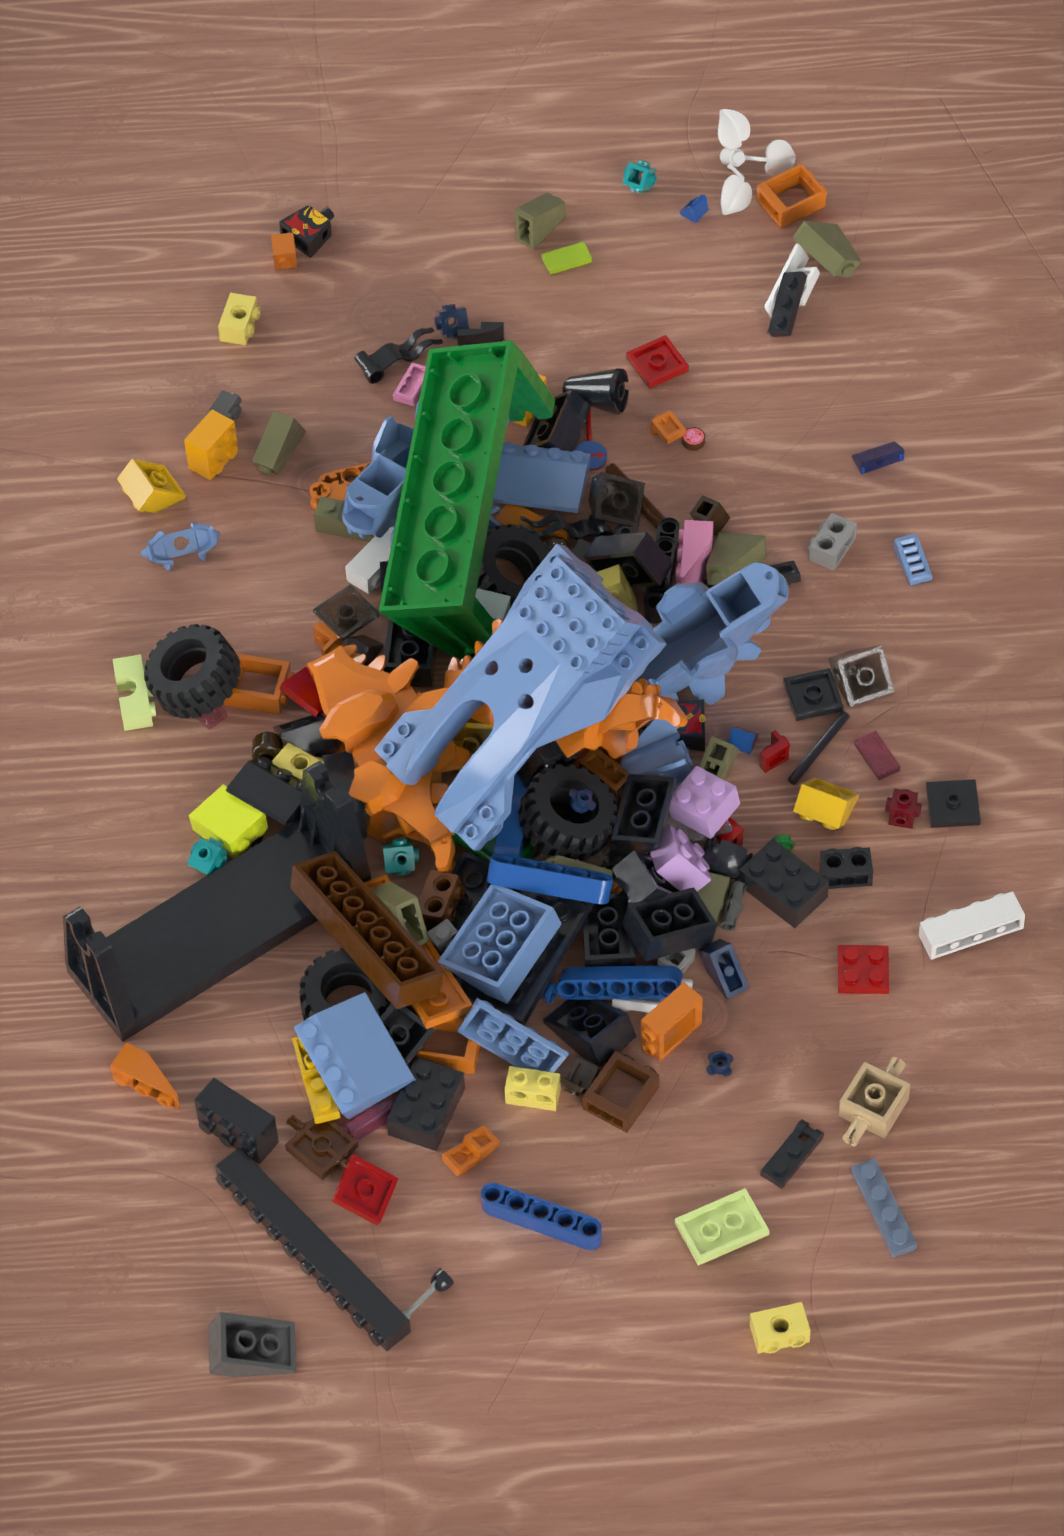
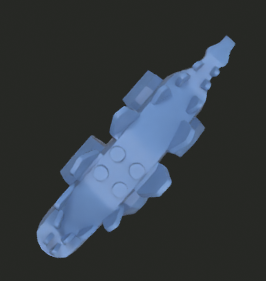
[342,401,509,548]
[635,562,789,705]

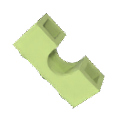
[112,654,156,731]

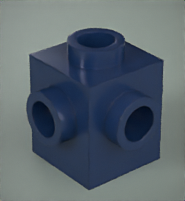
[434,304,470,338]

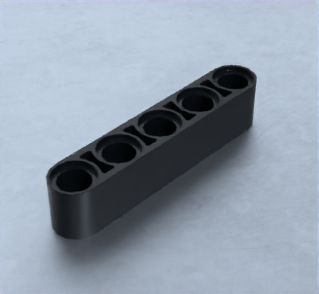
[644,517,680,624]

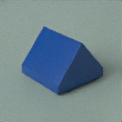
[680,194,709,223]
[728,727,759,754]

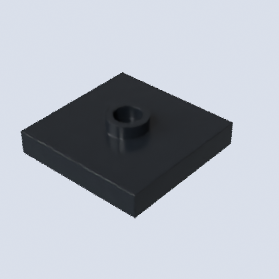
[783,668,844,721]
[926,779,981,828]

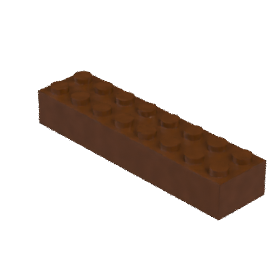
[290,851,443,1010]

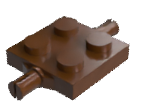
[285,1115,359,1180]

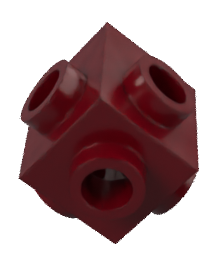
[885,788,922,829]

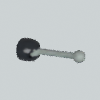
[402,1268,454,1319]

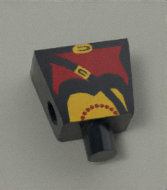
[279,206,334,258]
[651,699,705,751]

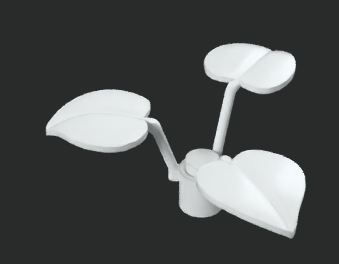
[718,109,796,215]

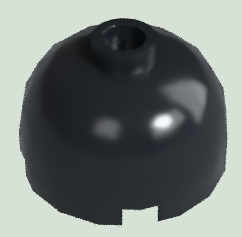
[703,838,753,880]

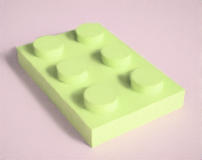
[675,1188,769,1266]

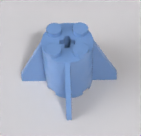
[620,719,693,793]

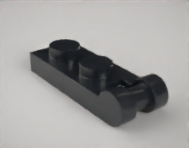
[761,1119,824,1189]

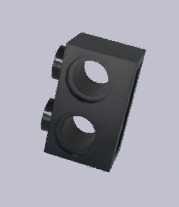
[819,847,873,889]

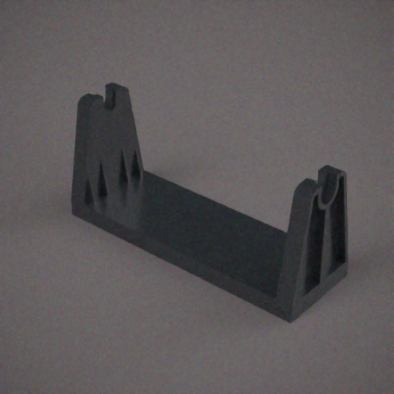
[63,761,372,1042]

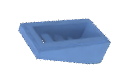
[894,533,932,586]

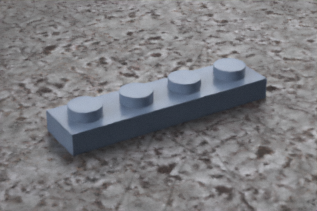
[851,1158,917,1258]

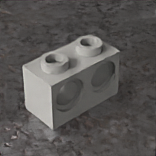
[807,513,857,571]

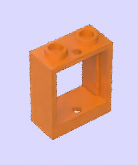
[756,163,827,228]
[223,653,294,714]
[641,982,703,1061]
[414,1015,481,1075]

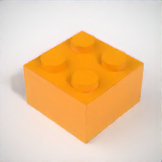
[184,410,238,481]

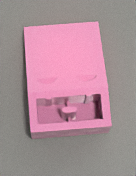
[676,520,713,585]

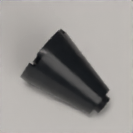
[563,368,629,414]

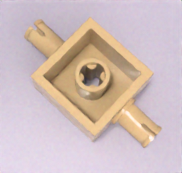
[839,1057,910,1146]

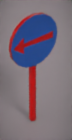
[574,408,607,471]

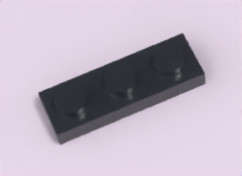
[768,271,807,337]

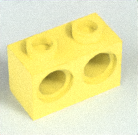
[505,1066,561,1111]

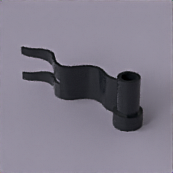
[354,327,444,384]
[520,512,614,539]

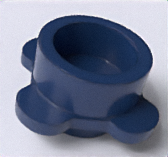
[569,788,596,813]
[707,1051,733,1077]

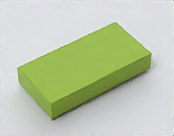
[542,241,592,275]

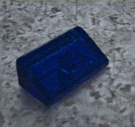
[852,441,905,474]

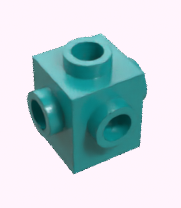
[622,159,657,193]
[187,837,229,875]
[383,838,419,875]

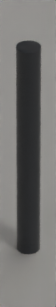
[788,711,850,785]

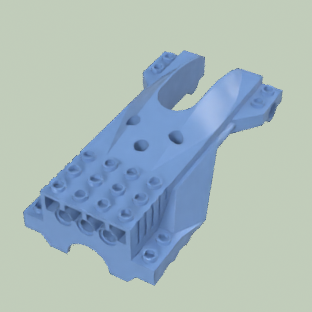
[374,544,667,851]

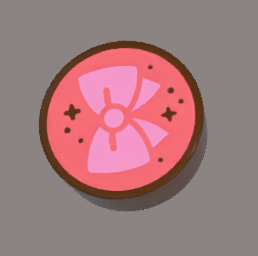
[682,427,705,451]

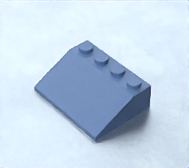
[493,442,591,513]
[438,884,562,1003]
[293,992,416,1120]
[457,998,569,1073]

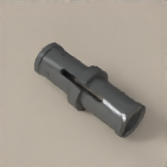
[719,881,746,931]

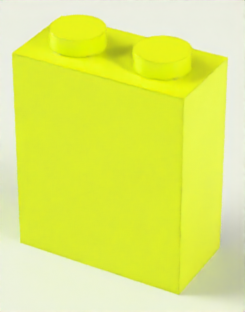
[189,784,268,859]

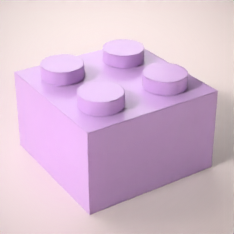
[669,766,740,839]
[650,824,711,892]

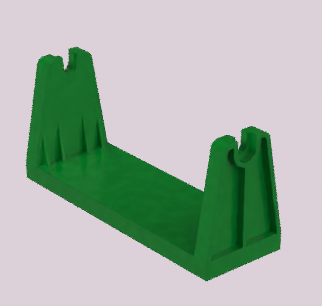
[379,341,555,661]

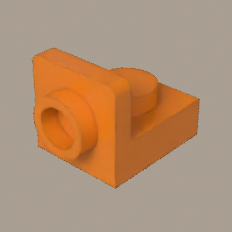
[650,410,686,445]
[313,621,342,656]

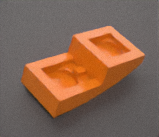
[441,1125,500,1177]

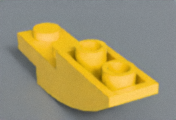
[292,1037,340,1124]

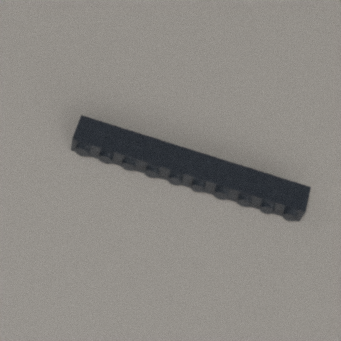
[215,1147,411,1351]

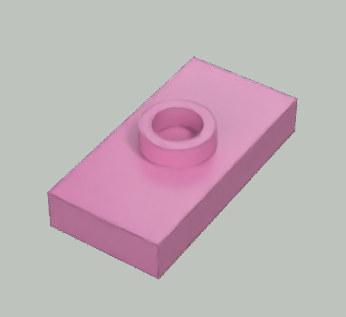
[393,362,426,406]

